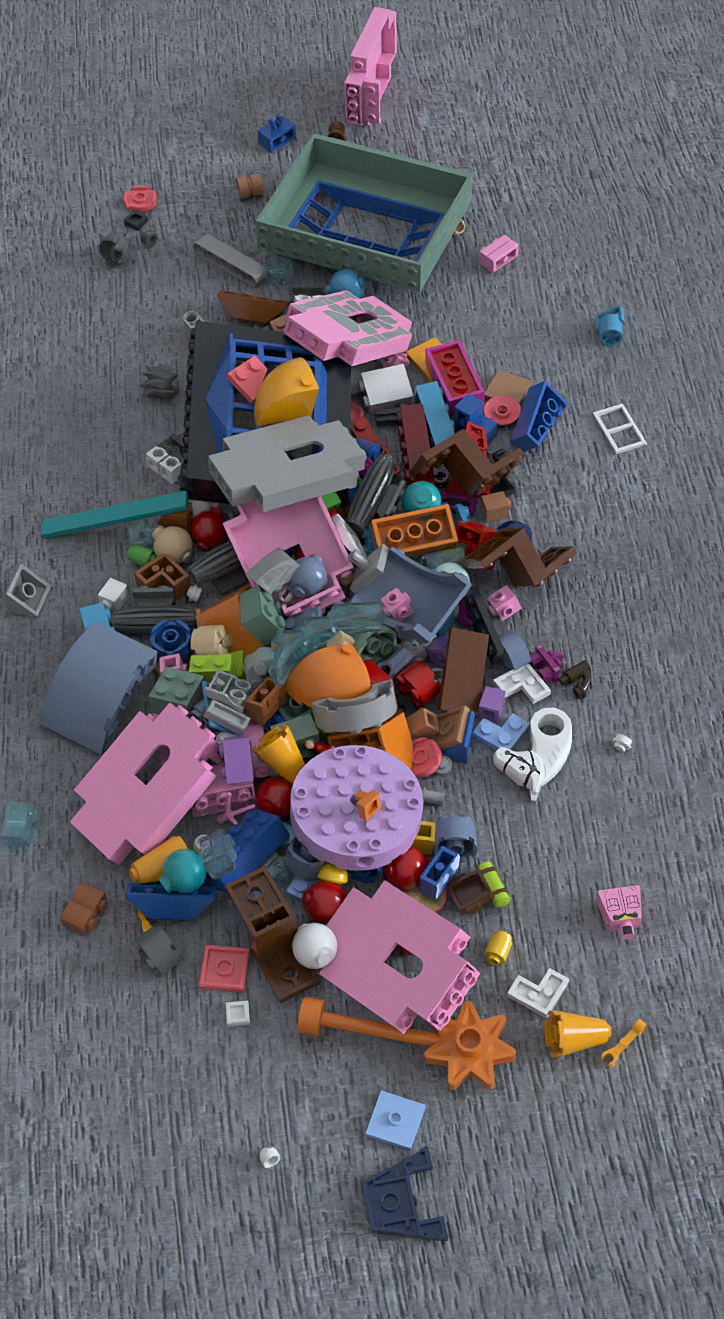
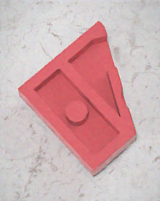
[226,356,268,404]

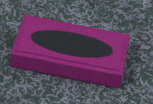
[440,492,477,517]

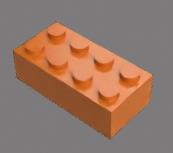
[370,504,458,558]

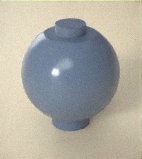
[288,555,327,598]

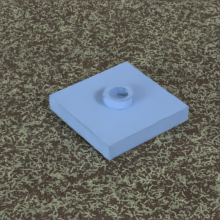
[366,1090,426,1151]

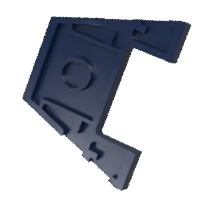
[362,1146,448,1241]

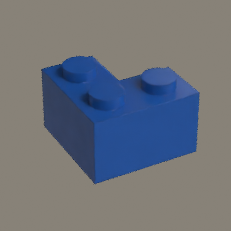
[454,393,498,445]

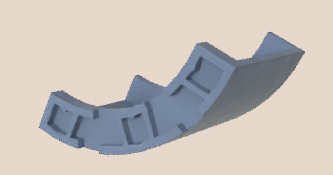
[346,546,472,644]
[40,622,157,755]

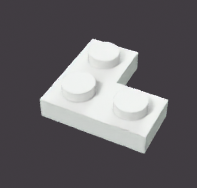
[493,663,551,704]
[507,968,569,1019]

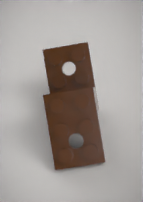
[409,429,524,497]
[460,528,577,587]
[225,866,321,1004]

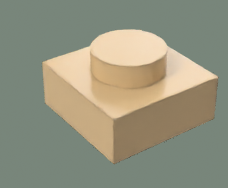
[326,631,356,647]

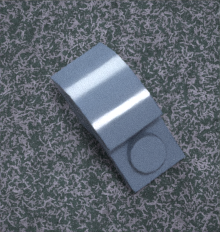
[498,630,531,670]

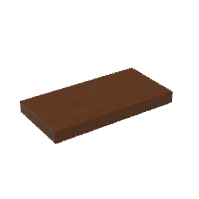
[438,627,489,716]

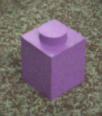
[478,686,506,722]

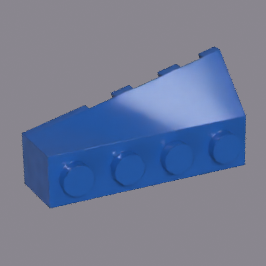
[510,380,569,452]

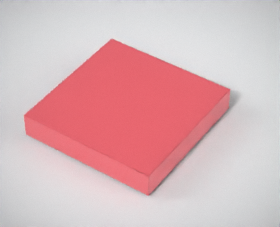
[199,945,250,993]

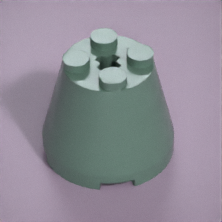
[331,616,399,665]

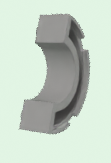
[311,679,397,734]

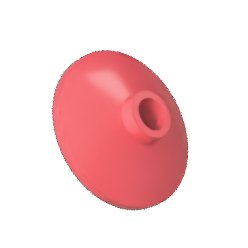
[484,395,521,426]

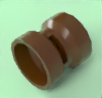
[328,121,345,141]

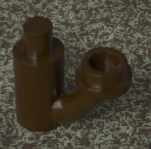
[558,660,592,699]

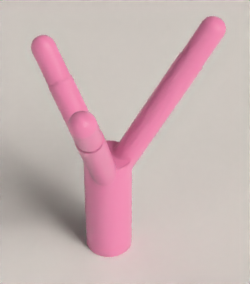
[217,792,256,825]

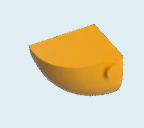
[254,357,319,426]

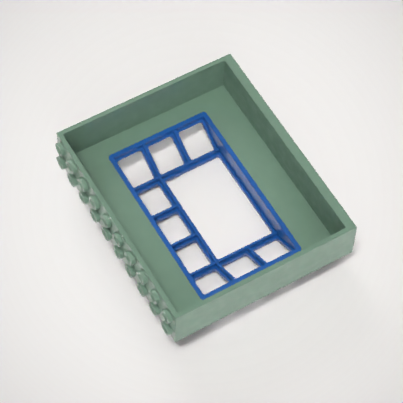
[256,133,473,292]

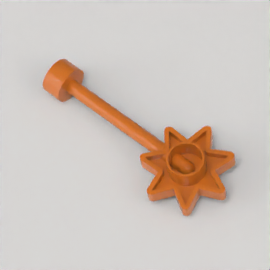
[297,996,516,1090]

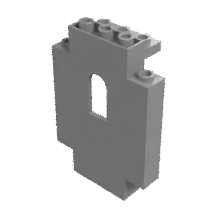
[208,415,366,512]

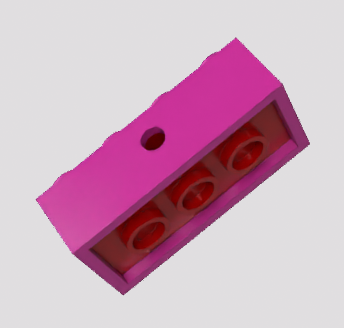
[425,340,485,416]

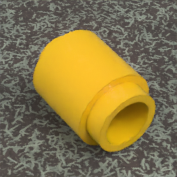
[484,931,512,966]

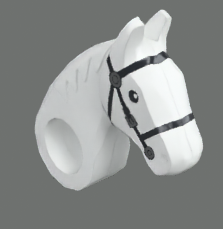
[493,708,572,802]

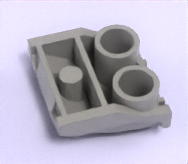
[246,547,300,594]
[204,669,253,715]

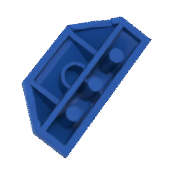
[125,882,217,921]

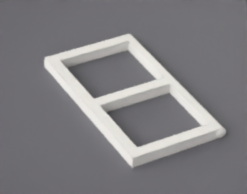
[593,404,647,454]

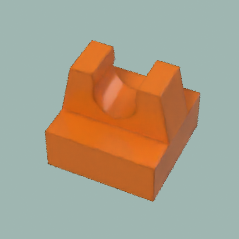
[354,789,381,821]

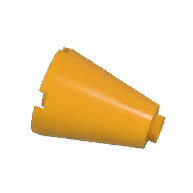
[252,724,305,784]
[129,836,188,884]
[544,1010,611,1058]

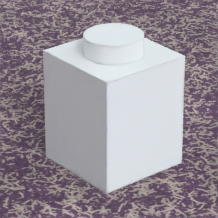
[98,578,130,612]

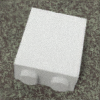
[358,364,413,414]

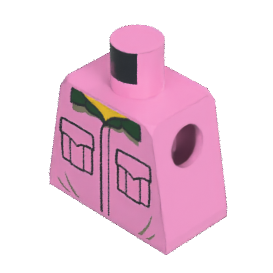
[596,885,642,940]

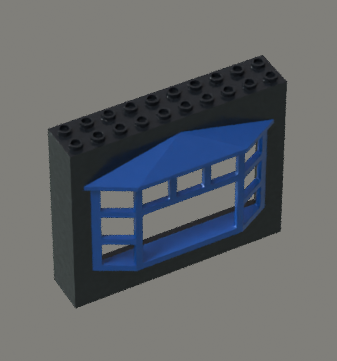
[180,321,351,508]

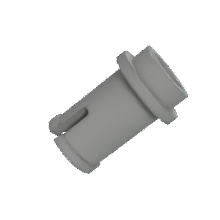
[421,787,445,806]

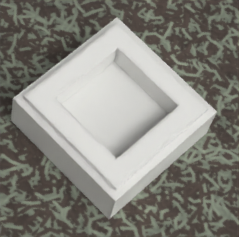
[226,1001,250,1027]

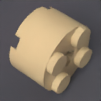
[191,625,232,655]

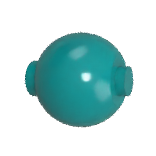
[402,481,441,520]
[158,849,207,894]

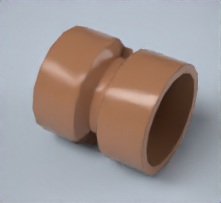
[236,173,264,199]

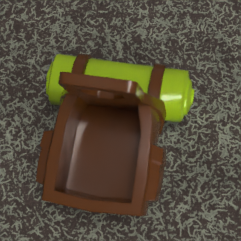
[447,861,511,915]

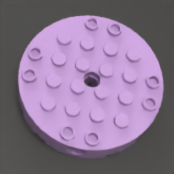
[290,745,423,871]

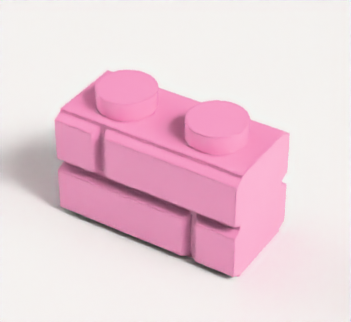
[479,235,518,273]

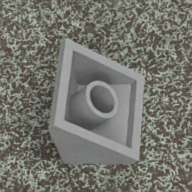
[4,563,51,617]

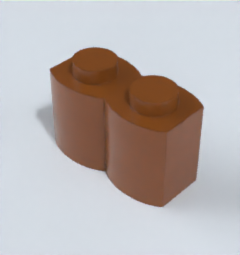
[60,882,108,936]

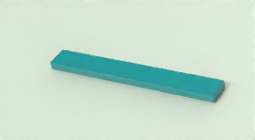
[41,491,189,539]

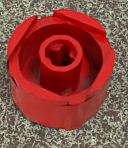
[395,660,441,709]

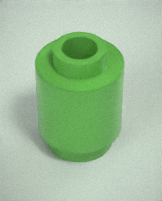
[127,545,157,567]

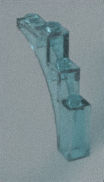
[269,602,385,686]

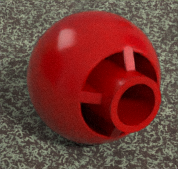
[190,507,228,551]
[255,777,293,819]
[384,846,431,890]
[302,880,347,925]

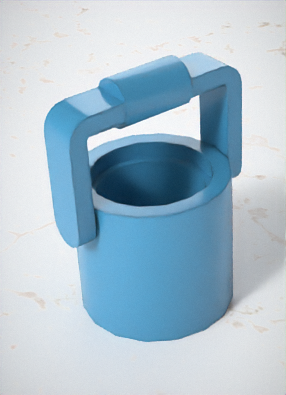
[596,305,625,346]

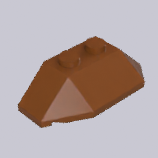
[217,290,290,325]

